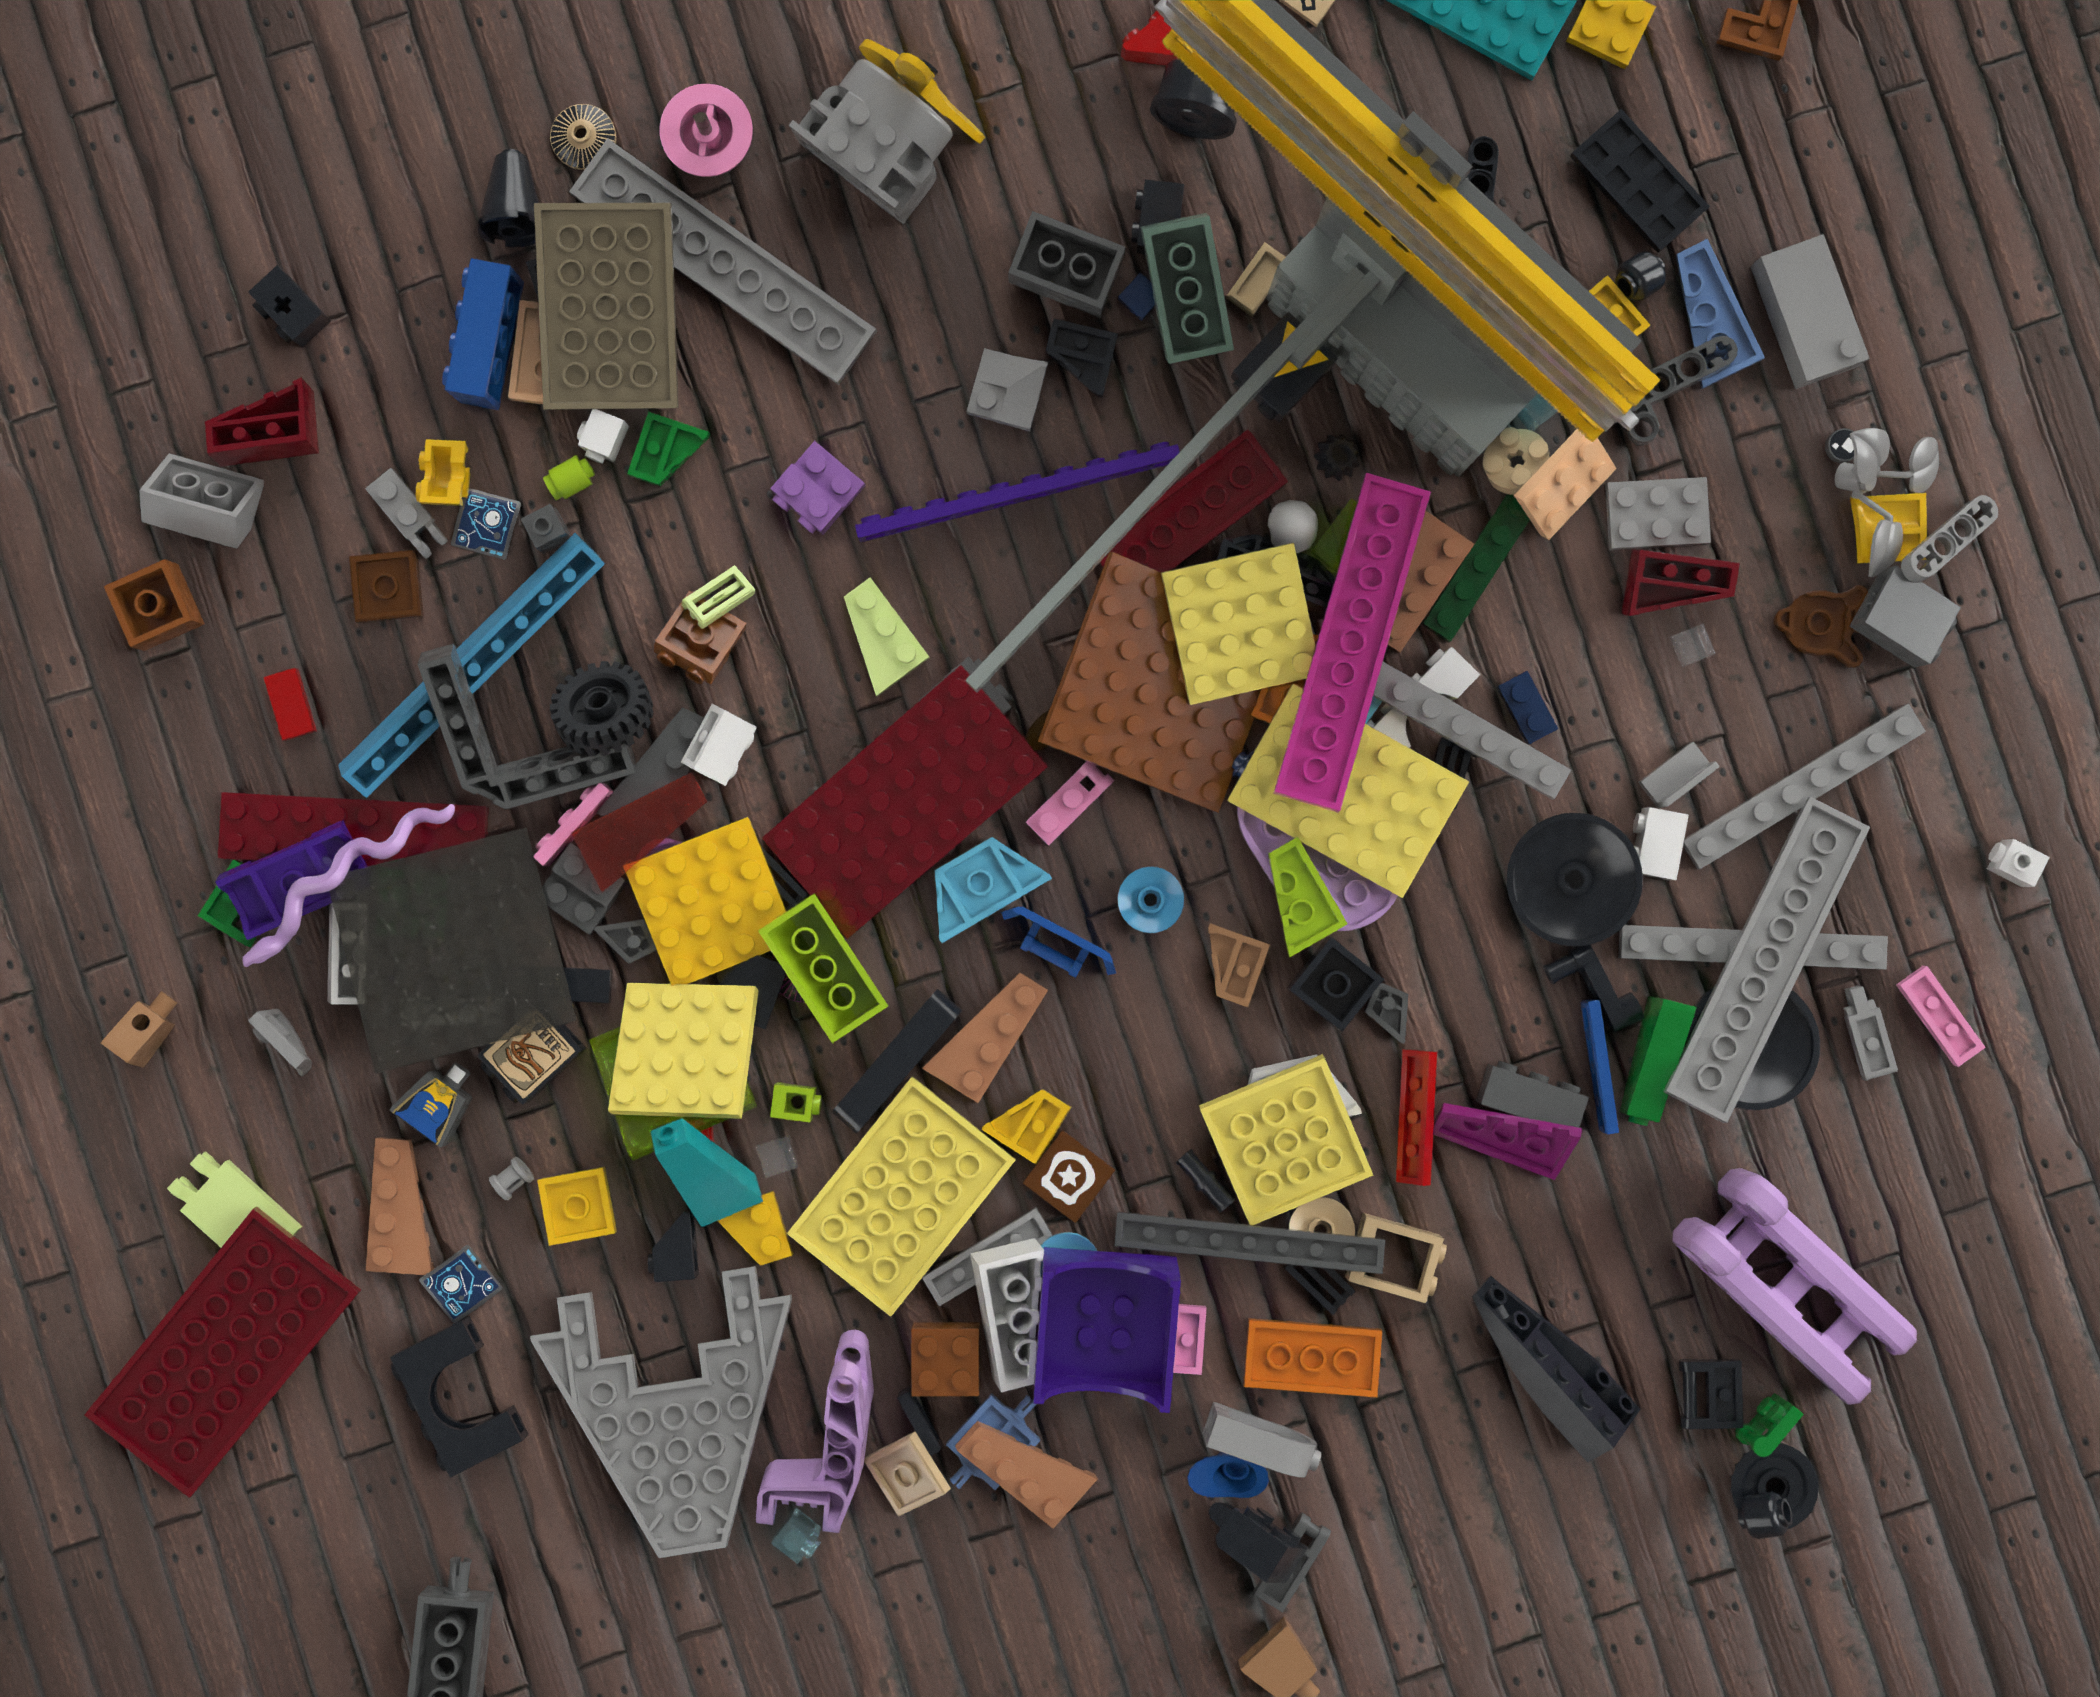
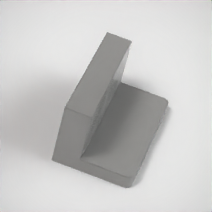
[1638,742,1720,808]

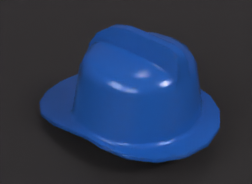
[1187,1452,1269,1498]

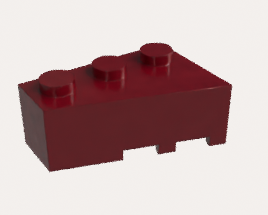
[205,377,319,467]
[1621,549,1740,616]

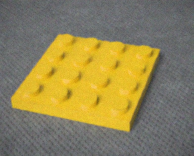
[623,817,786,986]

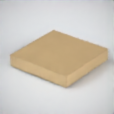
[864,1432,951,1517]

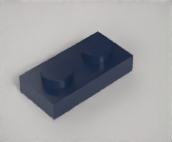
[1496,671,1558,745]

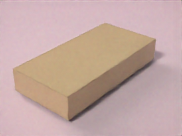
[1226,242,1285,317]

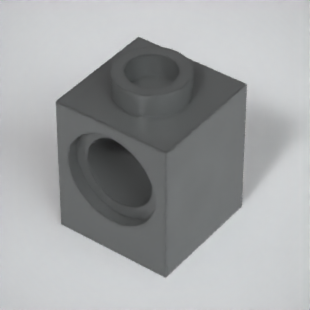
[521,504,571,554]

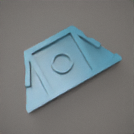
[935,837,1052,943]

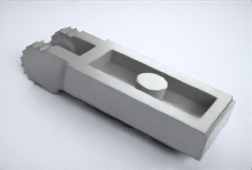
[365,468,448,559]

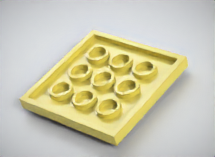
[1161,543,1315,705]
[608,983,759,1119]
[1199,1054,1373,1225]

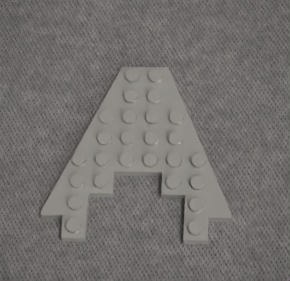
[530,1266,792,1558]

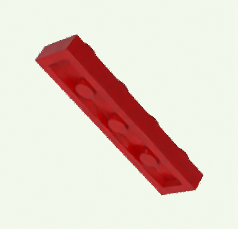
[1396,1049,1437,1186]

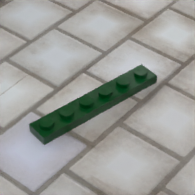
[1422,494,1530,643]

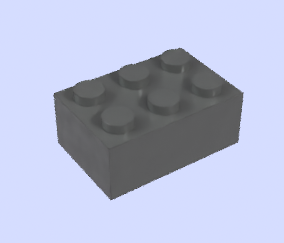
[1008,211,1126,318]

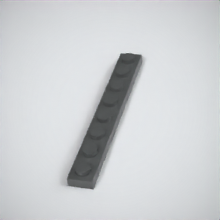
[1114,1212,1385,1274]

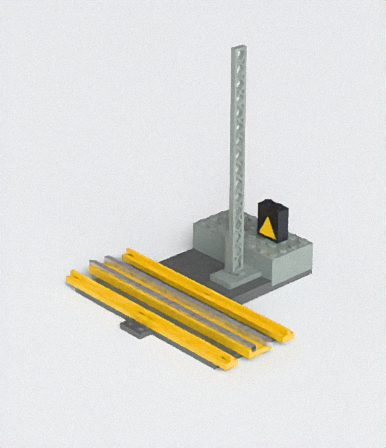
[966,0,1660,693]

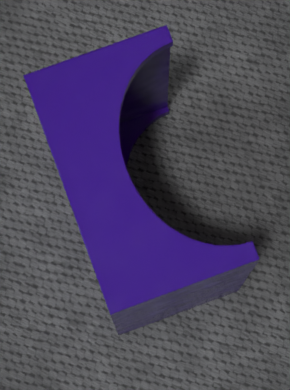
[1033,1247,1181,1413]

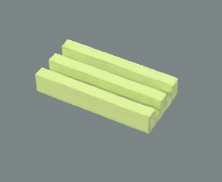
[682,565,755,629]

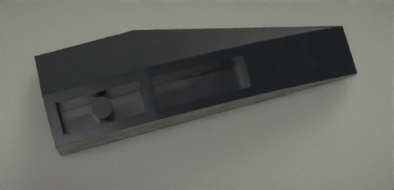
[1472,1276,1641,1462]

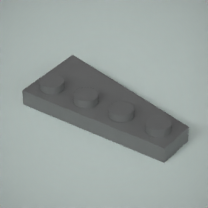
[596,707,704,840]

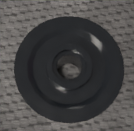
[1730,1443,1819,1529]

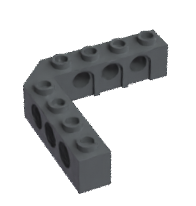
[417,644,636,809]

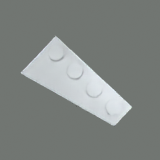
[970,1238,1044,1392]

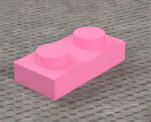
[1173,1304,1206,1375]

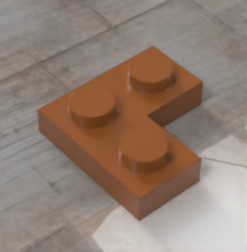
[1716,0,1798,61]

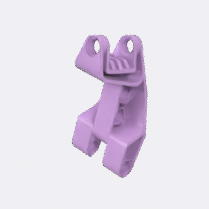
[756,1330,874,1533]

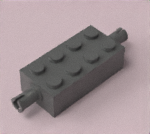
[407,1557,494,1697]

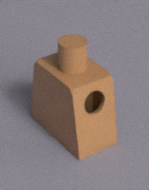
[101,991,178,1068]
[1238,1617,1320,1697]

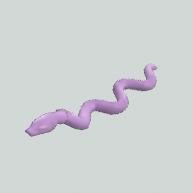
[243,804,455,967]

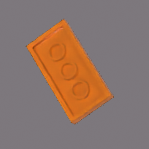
[1243,1318,1382,1398]

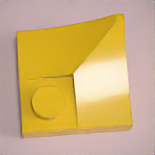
[1850,493,1927,563]

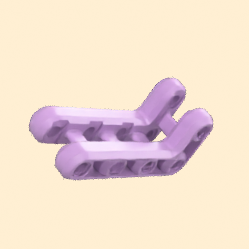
[1672,1168,1917,1405]

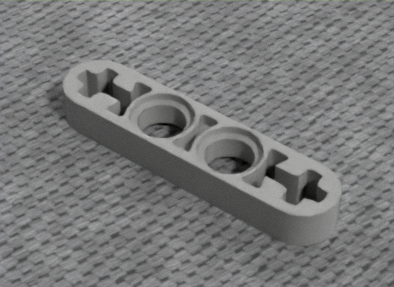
[1901,495,1998,583]

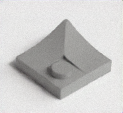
[966,348,1048,432]
[248,1009,312,1077]

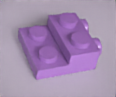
[770,441,866,535]

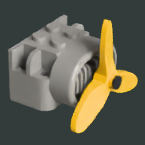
[789,39,986,224]

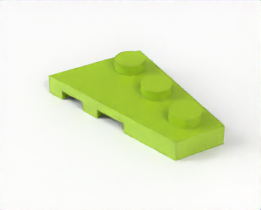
[1268,837,1348,957]

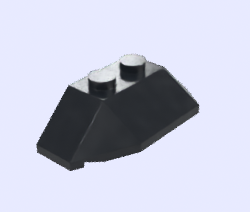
[1216,534,1335,621]

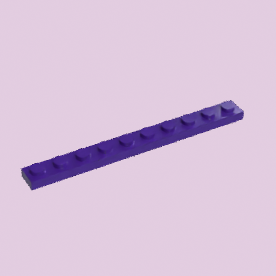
[855,442,1180,543]

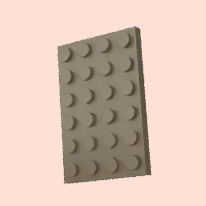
[534,202,679,409]

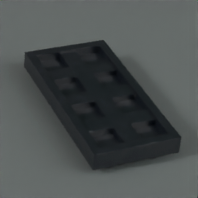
[1570,109,1710,253]

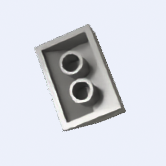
[139,453,264,549]

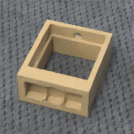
[1345,1213,1447,1303]

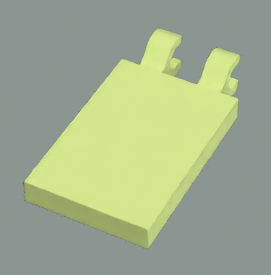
[167,1151,303,1247]

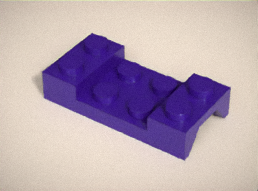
[215,820,374,940]

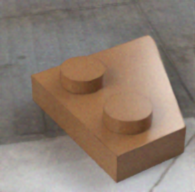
[1208,923,1271,1008]

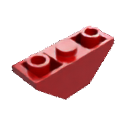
[1121,11,1177,65]

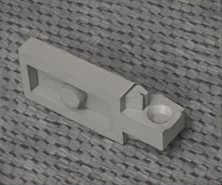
[1843,985,1898,1081]

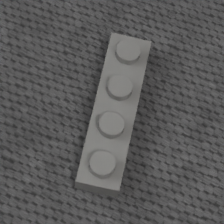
[922,1207,1053,1306]

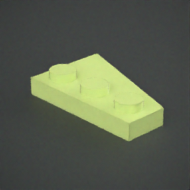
[844,577,930,697]

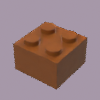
[104,559,205,651]
[911,1322,980,1396]

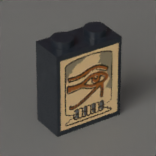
[477,1000,587,1105]

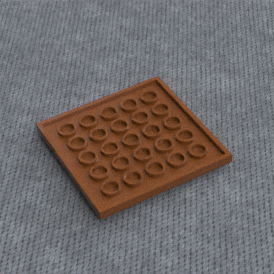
[1038,552,1261,813]

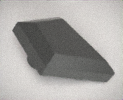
[594,919,657,964]
[1364,983,1409,1044]

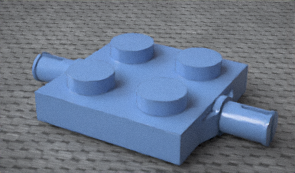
[946,1393,1040,1490]

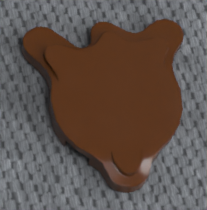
[1773,585,1868,668]

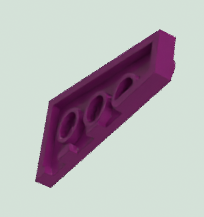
[1433,1103,1582,1180]

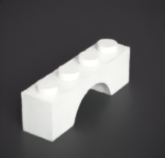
[1367,647,1480,748]

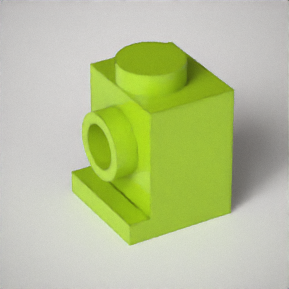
[770,1082,822,1122]

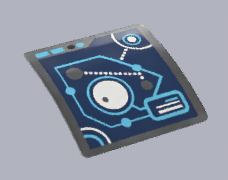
[451,488,521,560]
[419,1245,502,1323]

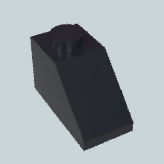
[647,1209,699,1282]

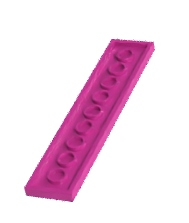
[1273,473,1431,813]

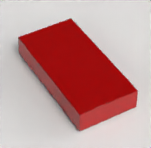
[263,668,317,741]

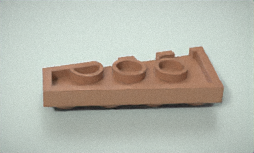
[922,973,1048,1103]

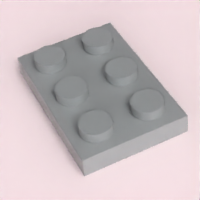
[1605,477,1711,550]

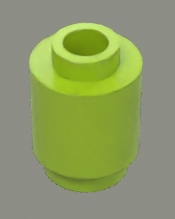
[543,455,595,501]

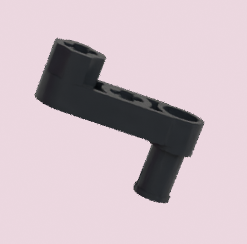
[1543,945,1645,1033]

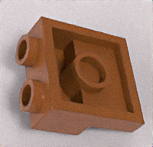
[654,590,747,685]

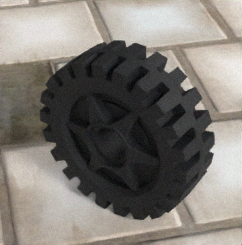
[550,661,654,757]

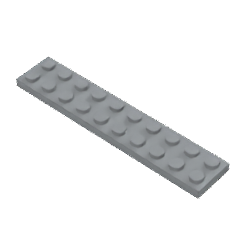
[569,138,877,385]
[1663,797,1870,1123]

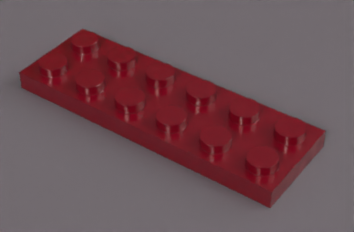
[1100,429,1288,573]

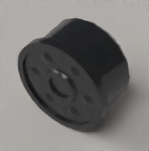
[1150,58,1237,140]

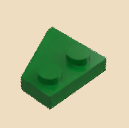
[627,412,710,487]

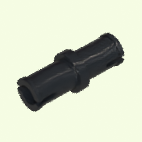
[1175,1149,1235,1213]

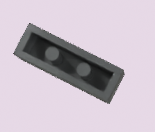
[1476,1061,1589,1128]

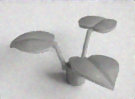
[1834,428,1939,577]

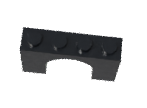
[390,1316,529,1478]

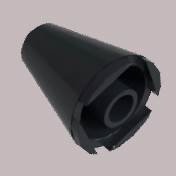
[478,149,539,248]

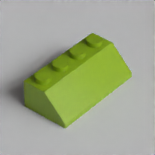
[758,893,888,1043]

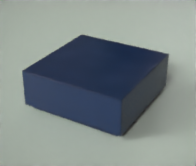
[1118,273,1155,321]

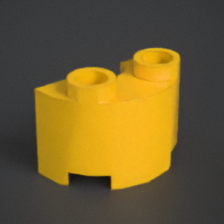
[416,439,470,506]

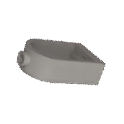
[1203,1401,1321,1477]

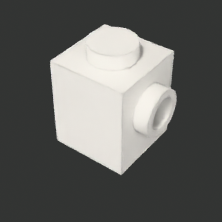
[577,409,629,464]
[1987,839,2050,887]

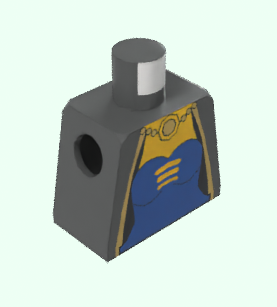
[390,1062,472,1148]

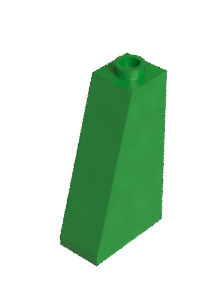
[1619,996,1696,1126]

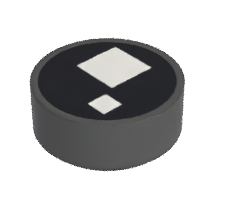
[1825,428,1854,463]

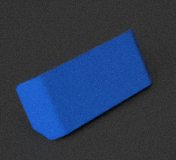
[1001,907,1116,978]

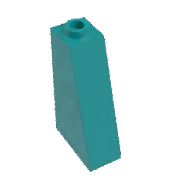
[650,1118,763,1227]

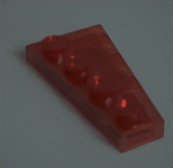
[571,772,708,893]

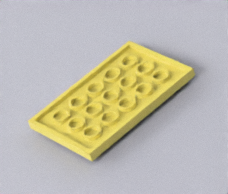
[1227,684,1469,898]
[787,1076,1016,1317]

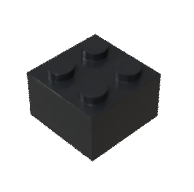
[1286,937,1384,1032]

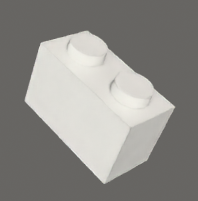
[681,704,757,786]
[1633,807,1689,881]

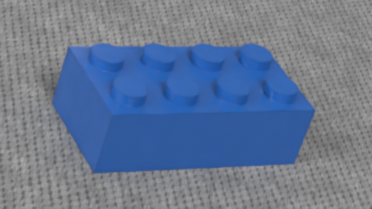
[442,258,524,410]

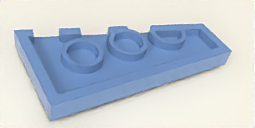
[1676,239,1765,389]

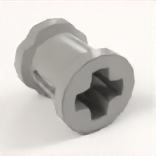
[489,1157,534,1200]

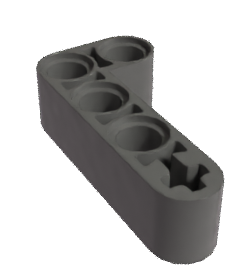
[1622,336,1738,446]

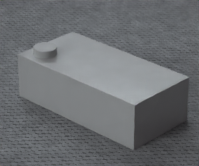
[1750,234,1870,389]

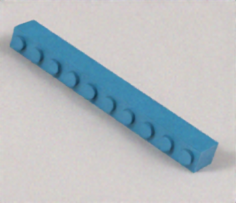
[338,533,605,798]

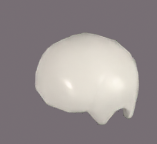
[1268,500,1318,553]

